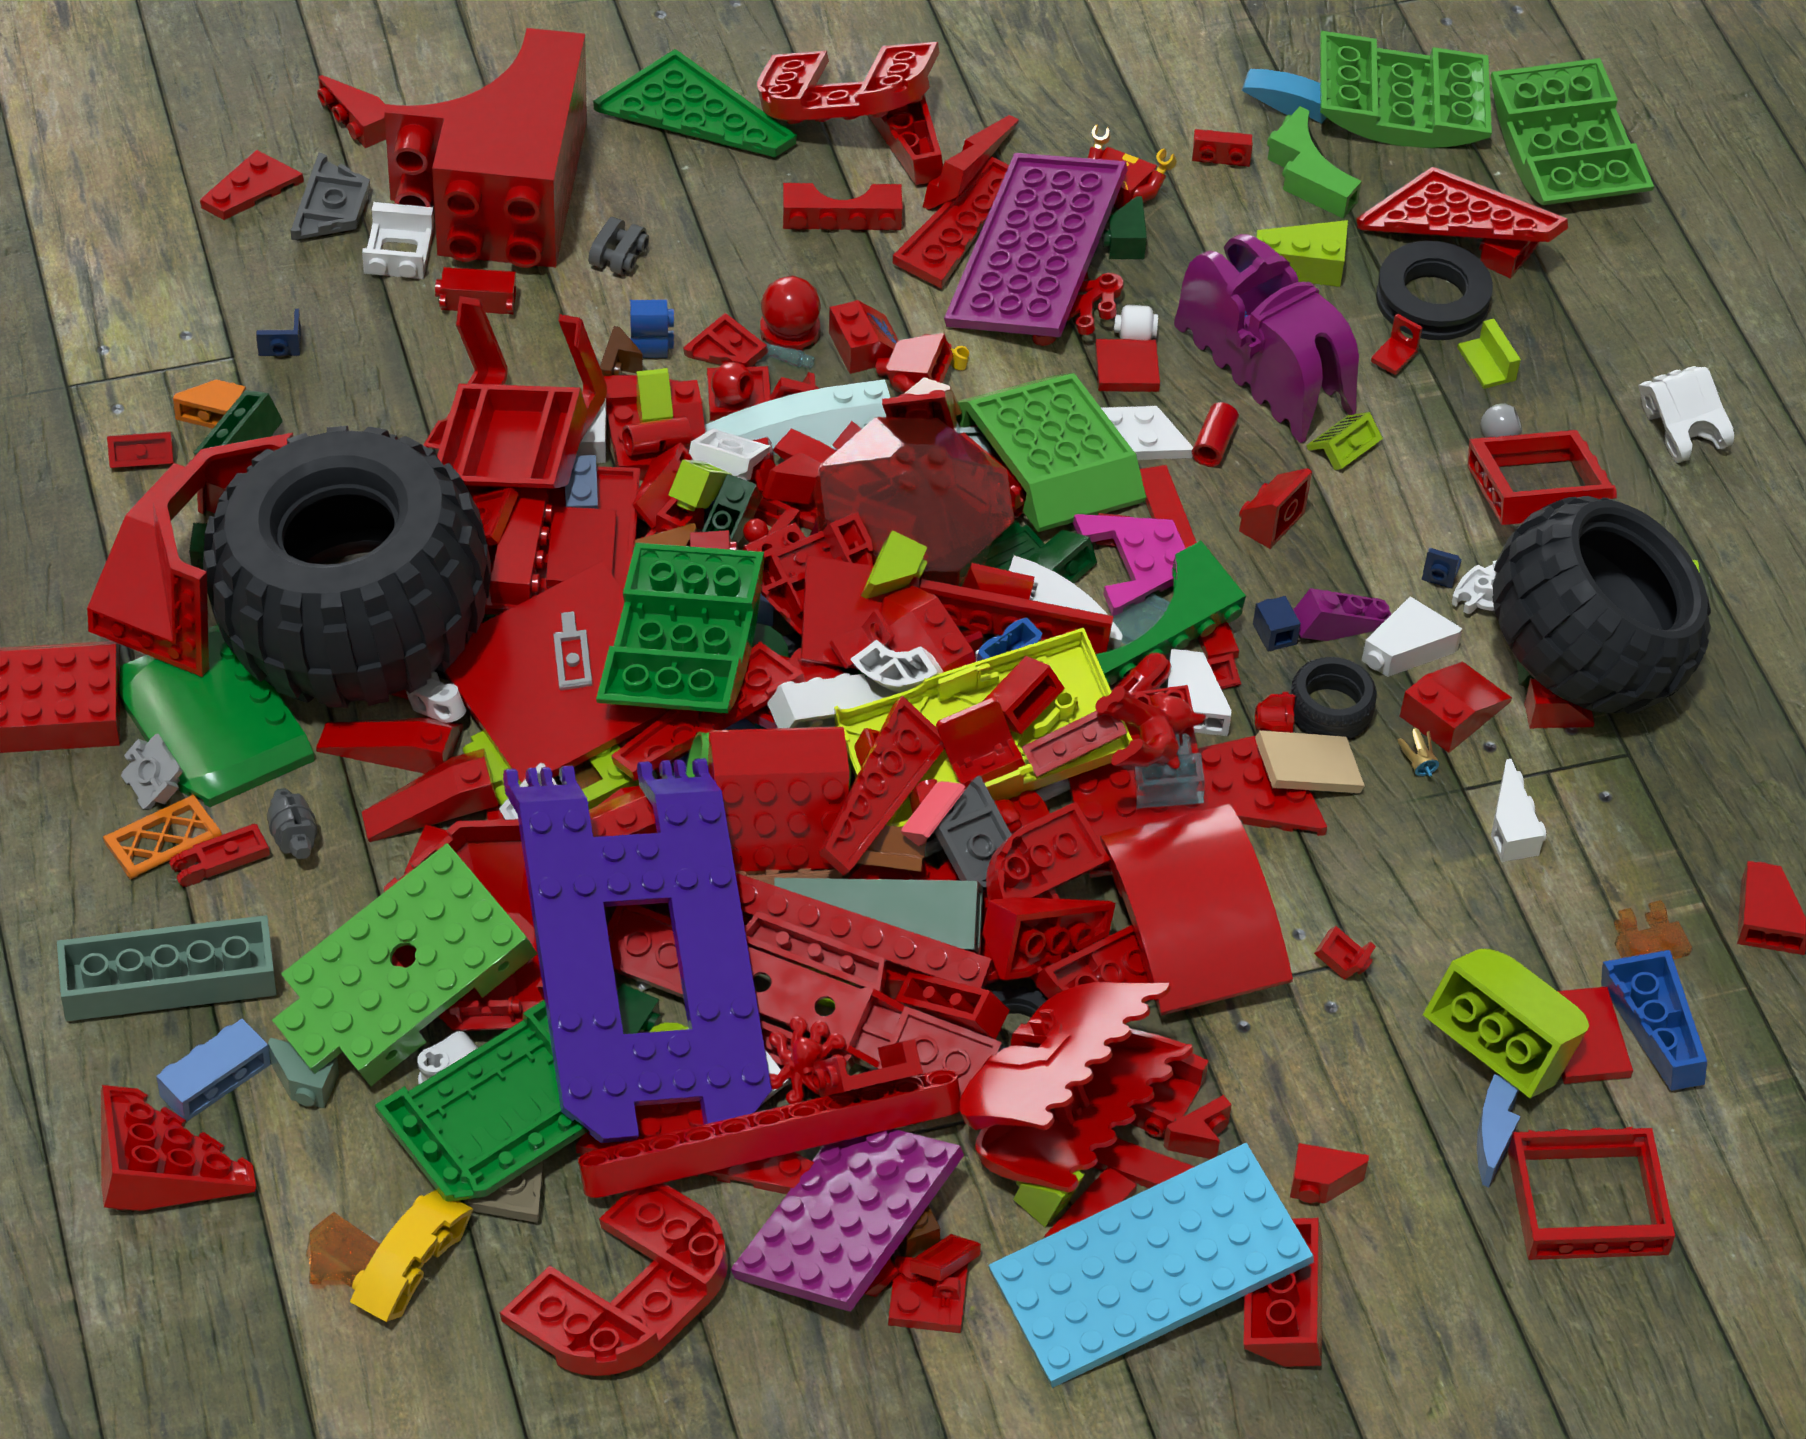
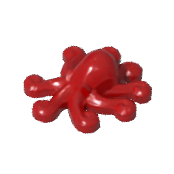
[768,1017,847,1104]

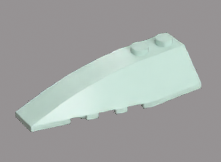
[704,379,890,456]

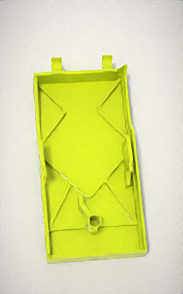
[834,628,1132,827]

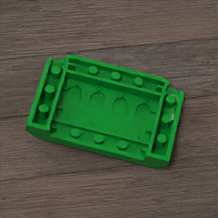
[119,625,315,807]
[375,999,589,1202]

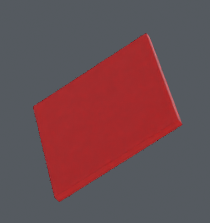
[443,561,671,785]

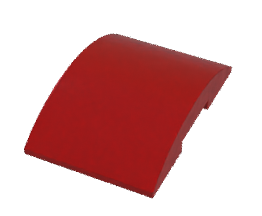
[1100,804,1293,1016]

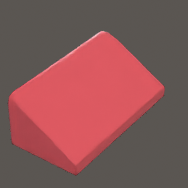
[901,781,965,846]

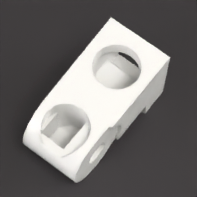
[406,672,466,723]

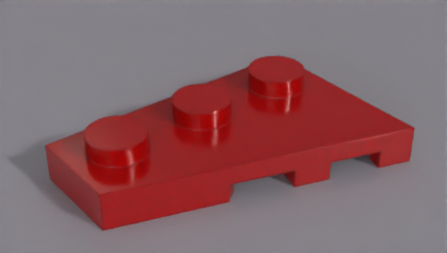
[200,150,304,220]

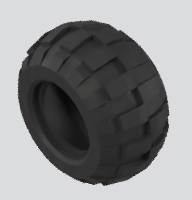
[1492,496,1711,714]

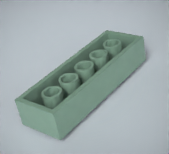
[57,915,277,1021]

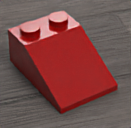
[882,390,957,445]
[1400,661,1512,753]

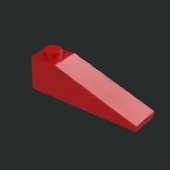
[982,897,1116,980]

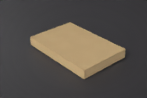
[1255,730,1365,793]

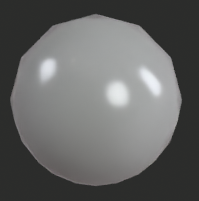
[1480,403,1522,438]

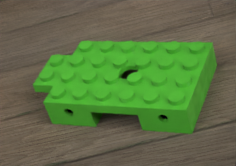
[272,843,537,1086]

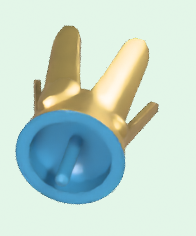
[1398,728,1439,776]

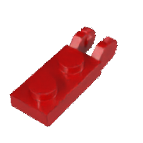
[169,823,270,887]

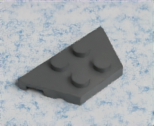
[291,153,371,240]
[934,775,1012,892]

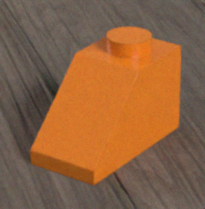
[173,379,246,429]

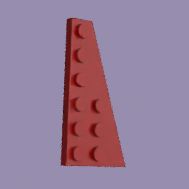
[576,1101,814,1194]

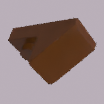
[600,326,643,376]

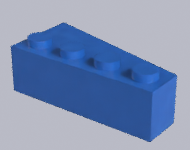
[1601,950,1707,1091]

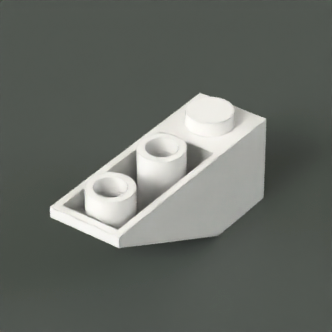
[1491,759,1546,862]

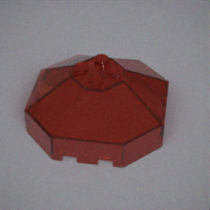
[814,417,1014,588]

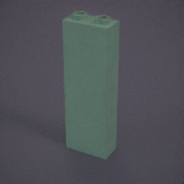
[774,878,983,955]

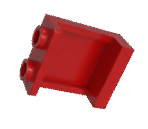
[812,1039,923,1097]

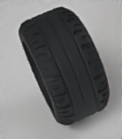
[1290,657,1377,740]

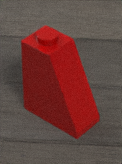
[1737,861,1806,955]

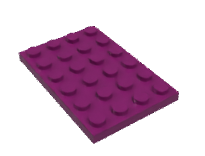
[731,1129,964,1312]

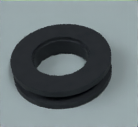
[1376,241,1493,340]

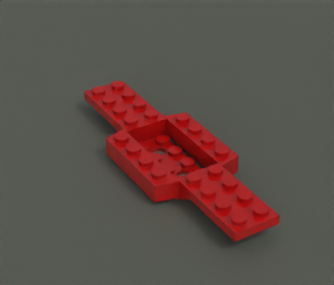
[607,905,1003,1096]

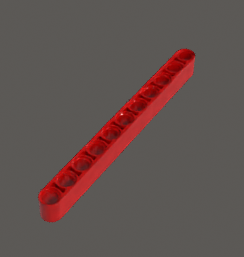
[578,1069,961,1198]

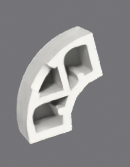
[850,640,943,693]

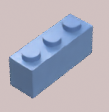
[156,1019,271,1122]

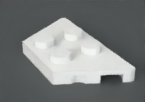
[1101,406,1193,460]

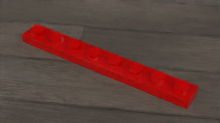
[736,873,993,989]

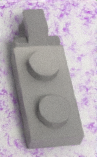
[553,611,593,690]

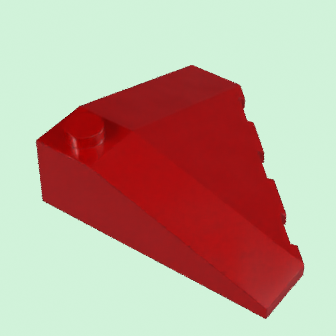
[101,1085,256,1211]

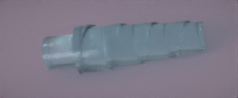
[765,343,815,368]

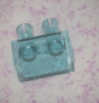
[1134,734,1205,808]

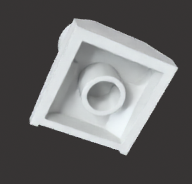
[689,428,771,481]

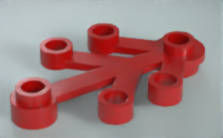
[1032,273,1124,346]

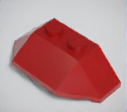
[878,584,976,672]

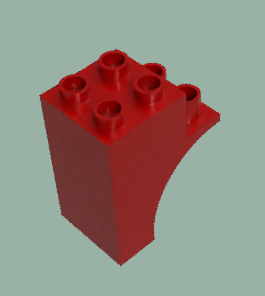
[384,28,587,268]

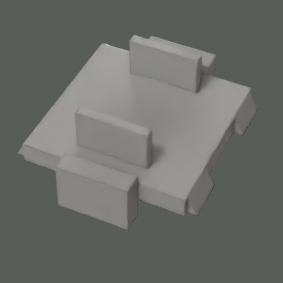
[121,733,183,810]

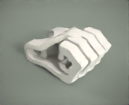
[1638,366,1734,463]

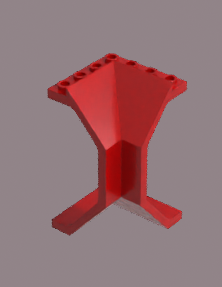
[87,433,293,677]

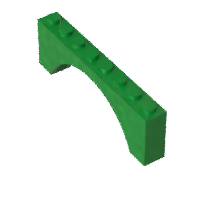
[1095,540,1246,687]

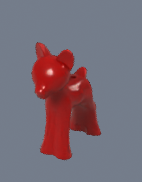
[1095,686,1206,769]

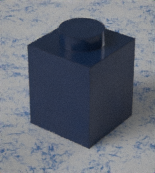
[1253,596,1301,652]

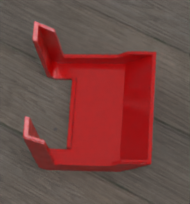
[423,296,607,449]

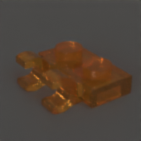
[1614,900,1692,959]

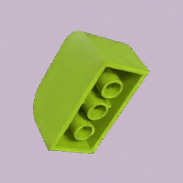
[1423,949,1589,1098]

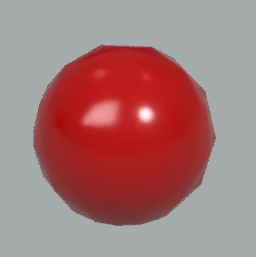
[711,362,754,405]

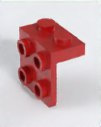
[936,698,1025,789]

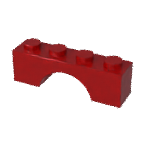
[783,183,903,230]

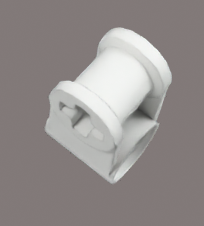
[417,1031,478,1085]

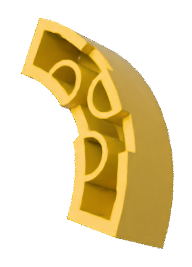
[350,1190,473,1322]

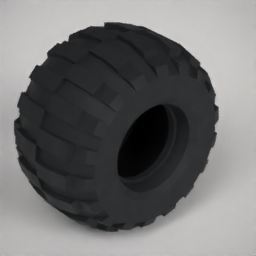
[203,426,491,708]

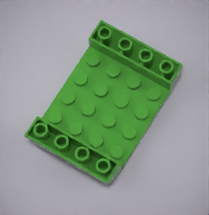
[956,373,1146,532]

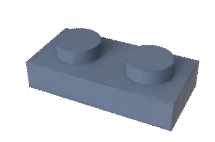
[565,455,598,509]

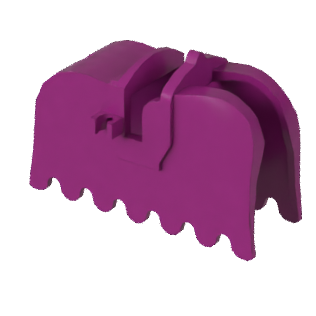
[1174,234,1359,443]

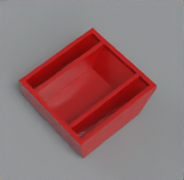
[437,383,588,488]
[0,641,120,753]
[708,727,849,871]

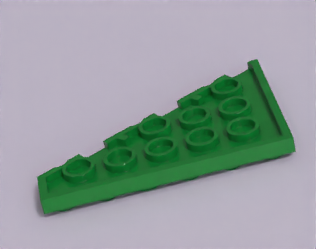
[593,49,796,157]

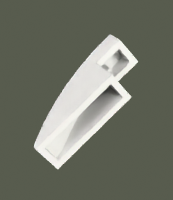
[1009,555,1123,652]

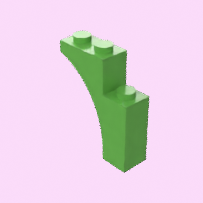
[1267,106,1362,219]

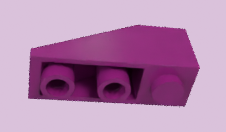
[1293,588,1392,641]

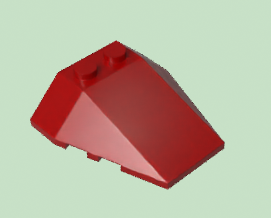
[761,512,873,637]

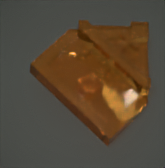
[306,1212,380,1287]

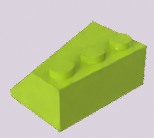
[1255,220,1348,287]

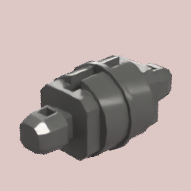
[267,788,317,859]

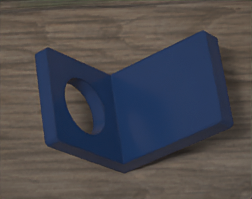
[256,309,301,356]
[1421,548,1462,589]

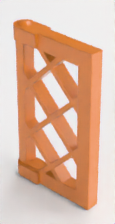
[103,794,222,880]

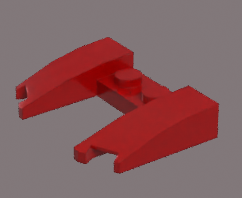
[604,375,690,481]

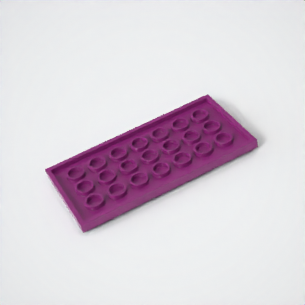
[944,153,1128,337]

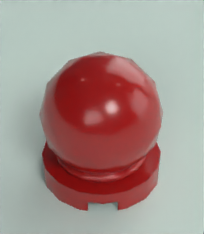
[760,275,821,354]

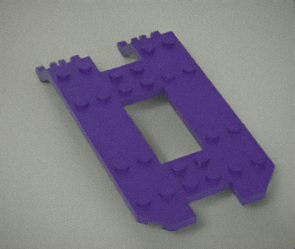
[503,758,772,1143]

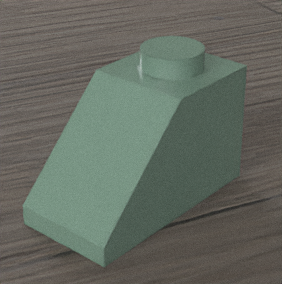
[268,1038,339,1108]

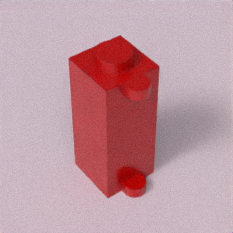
[435,267,517,315]

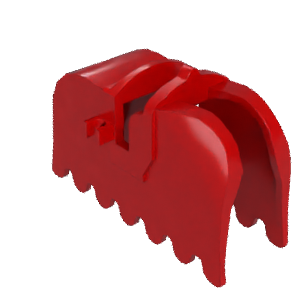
[960,982,1194,1193]

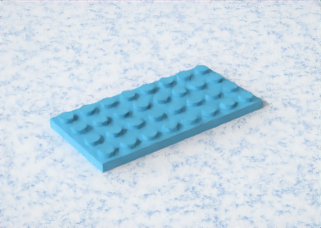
[988,1143,1314,1388]

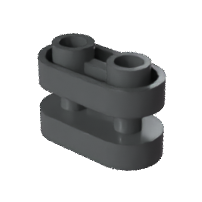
[588,217,650,276]

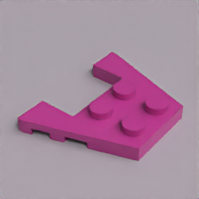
[1073,514,1186,616]

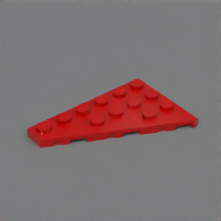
[1356,167,1568,242]
[1198,736,1327,836]

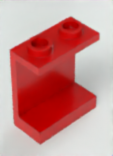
[1130,1053,1209,1139]

